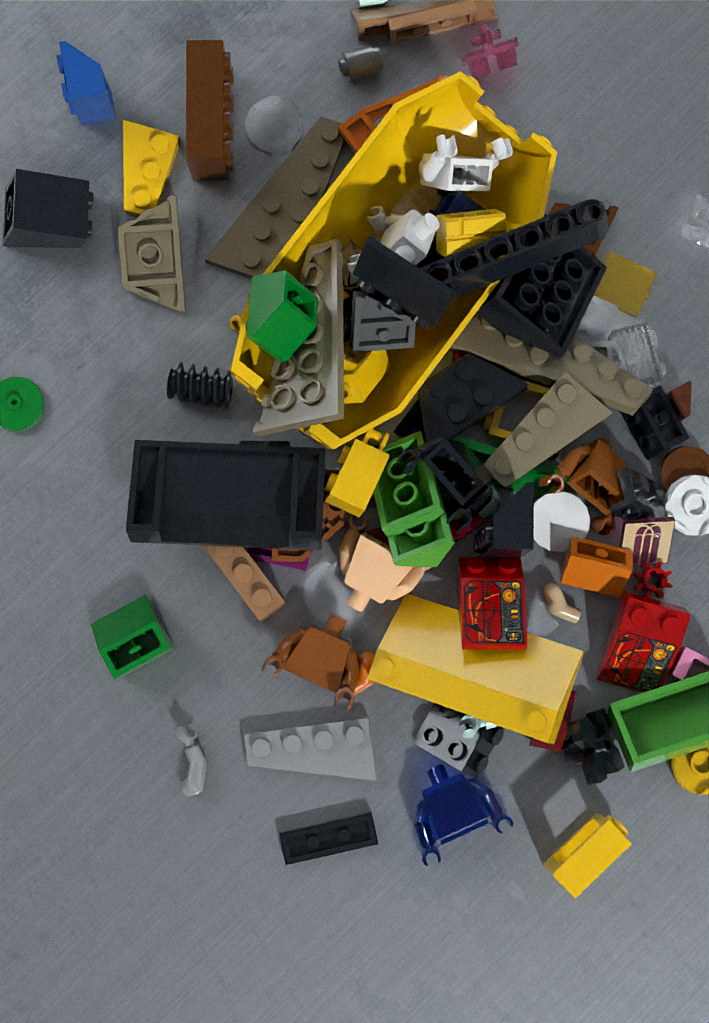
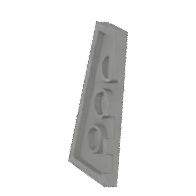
[244,718,377,781]

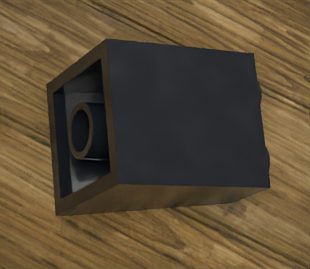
[2,169,94,248]

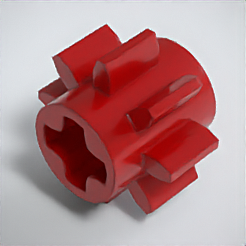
[633,562,673,599]

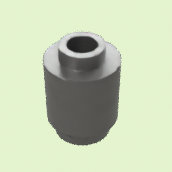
[338,44,384,82]

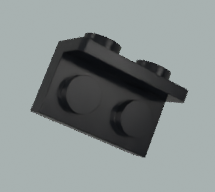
[620,385,690,460]

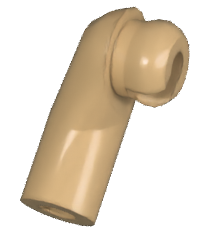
[543,583,581,623]

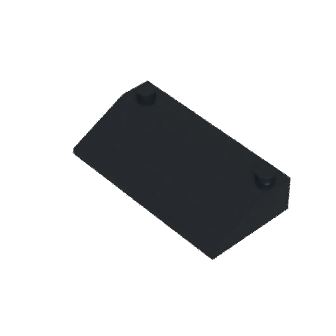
[126,440,326,551]

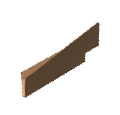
[351,0,498,45]

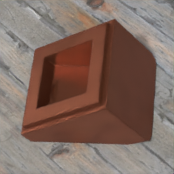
[666,381,692,421]

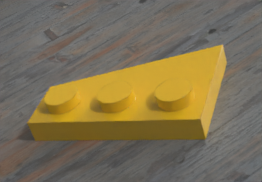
[123,120,181,217]

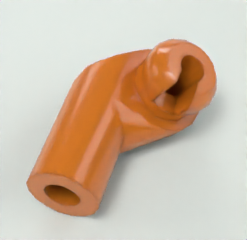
[353,651,375,696]

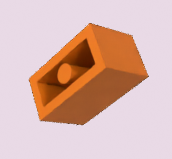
[560,536,633,598]

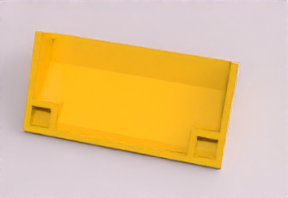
[367,594,584,744]

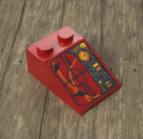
[456,557,528,650]
[597,591,691,693]

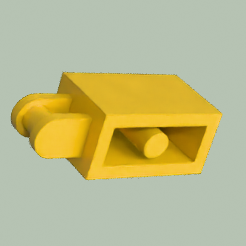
[324,428,390,517]

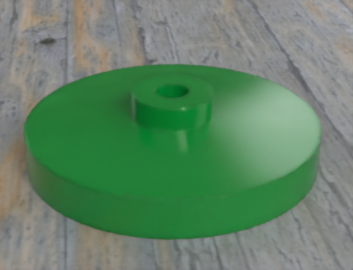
[0,377,45,432]

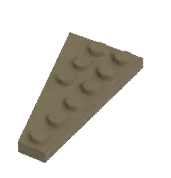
[253,239,344,437]
[449,314,653,416]

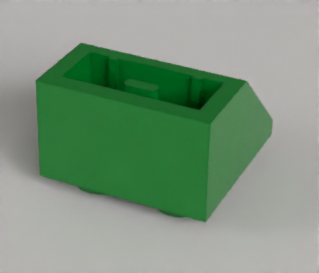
[246,270,318,363]
[90,594,175,679]

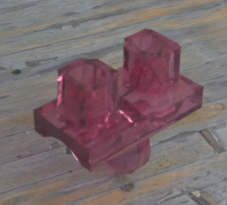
[461,24,519,79]

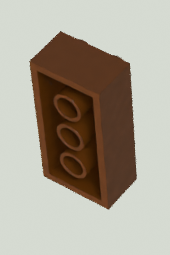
[186,40,234,181]

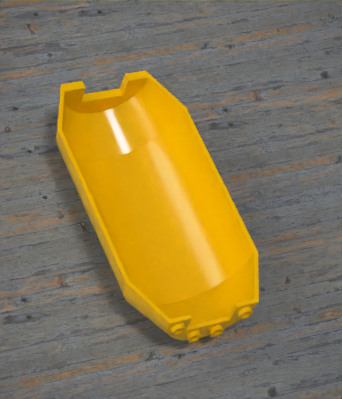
[230,71,558,450]

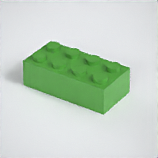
[607,671,709,773]

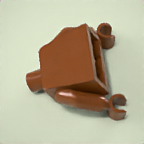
[539,438,627,535]
[261,613,360,710]

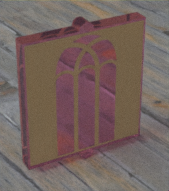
[619,516,676,568]

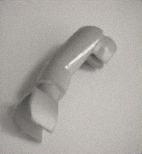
[174,724,207,797]

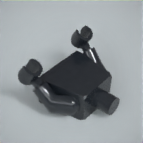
[396,436,493,534]

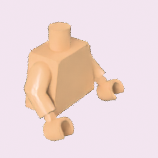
[339,515,431,612]

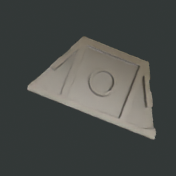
[118,195,186,313]

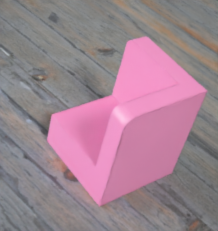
[667,647,709,682]

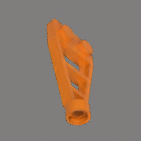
[338,74,447,154]

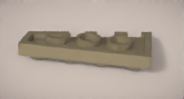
[484,372,612,487]

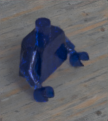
[414,764,514,866]

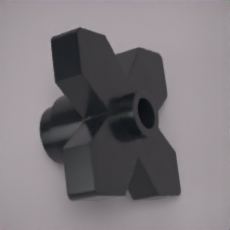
[562,708,624,785]

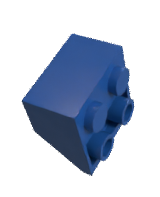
[56,41,116,125]

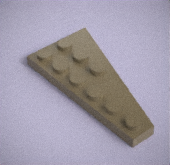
[204,116,345,279]

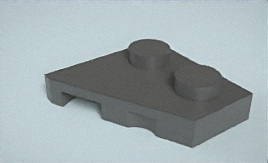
[350,291,416,352]

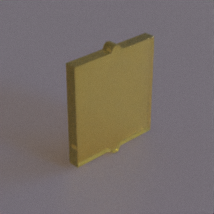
[593,252,657,318]

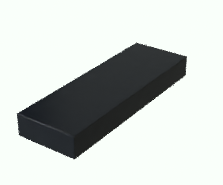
[279,812,378,865]

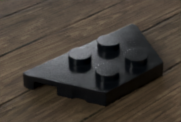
[418,353,528,442]

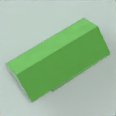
[373,431,455,567]

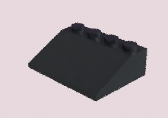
[476,214,607,358]

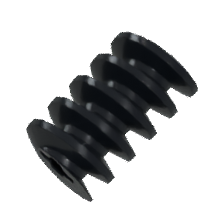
[167,362,233,409]

